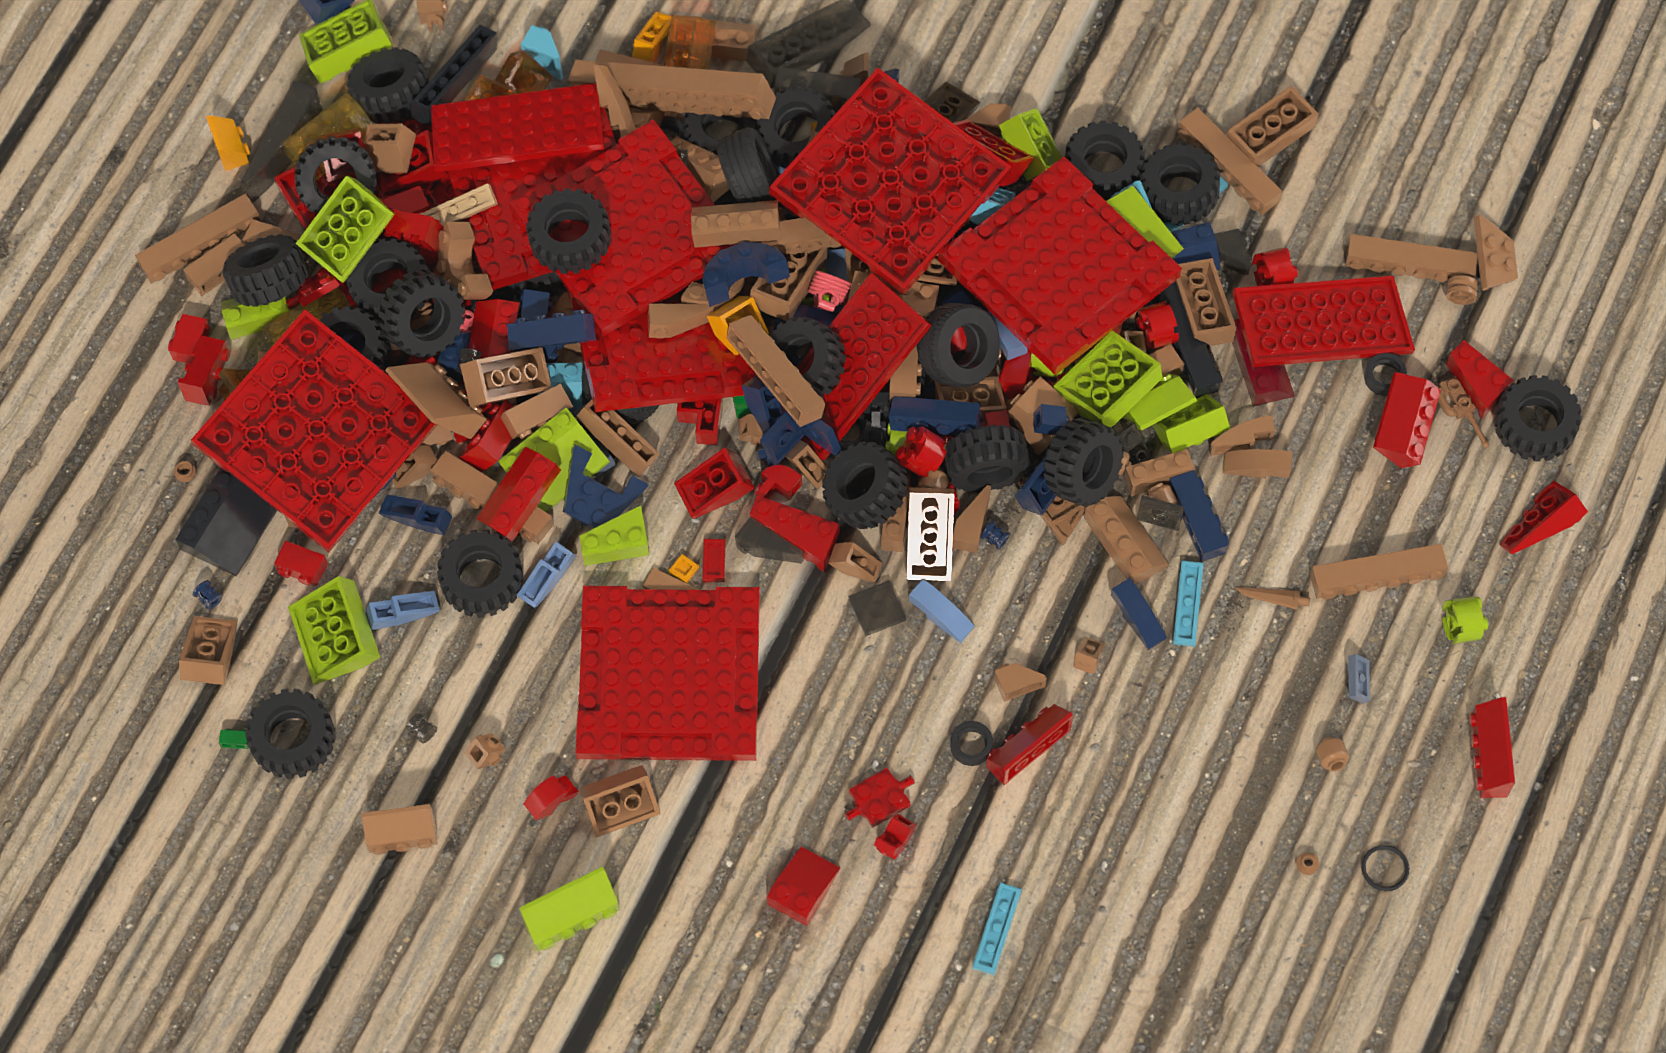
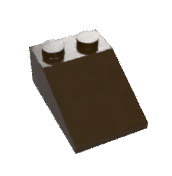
[924,82,980,123]

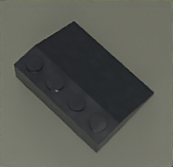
[175,468,278,577]

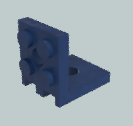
[760,411,842,466]

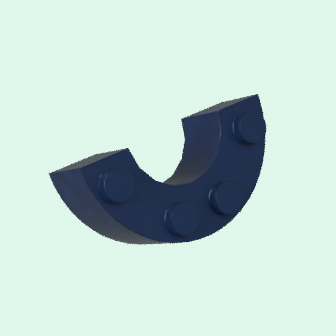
[703,242,790,307]

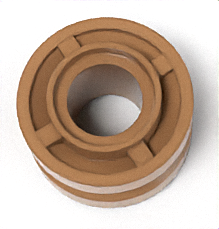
[1446,275,1478,305]

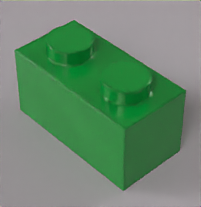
[219,729,249,749]

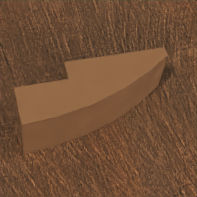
[1209,415,1275,456]
[1223,449,1293,479]

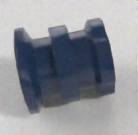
[980,521,1010,550]
[192,580,222,610]

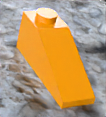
[632,12,675,63]

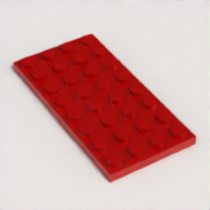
[431,83,604,172]
[781,272,932,461]
[1232,276,1415,367]

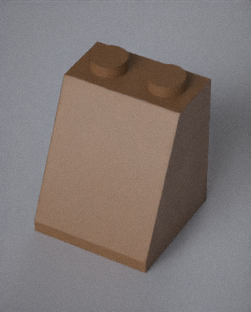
[1008,377,1079,456]

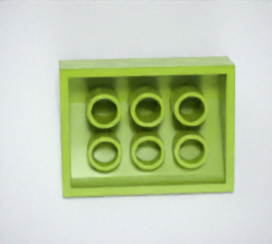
[299,0,393,84]
[296,176,395,283]
[1106,186,1184,258]
[1054,331,1162,428]
[498,407,610,513]
[288,576,380,685]
[519,866,620,951]

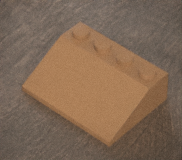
[385,363,487,439]

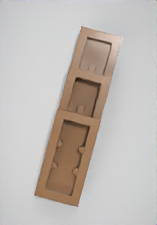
[593,65,636,138]

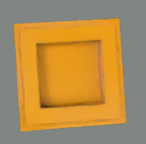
[669,554,699,583]

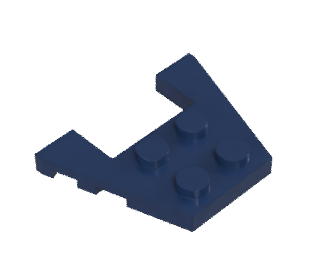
[563,445,649,529]

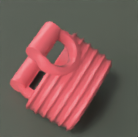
[808,271,852,312]

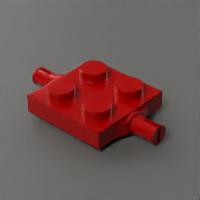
[286,267,340,309]
[844,768,915,828]

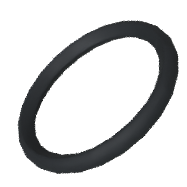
[1361,845,1410,891]

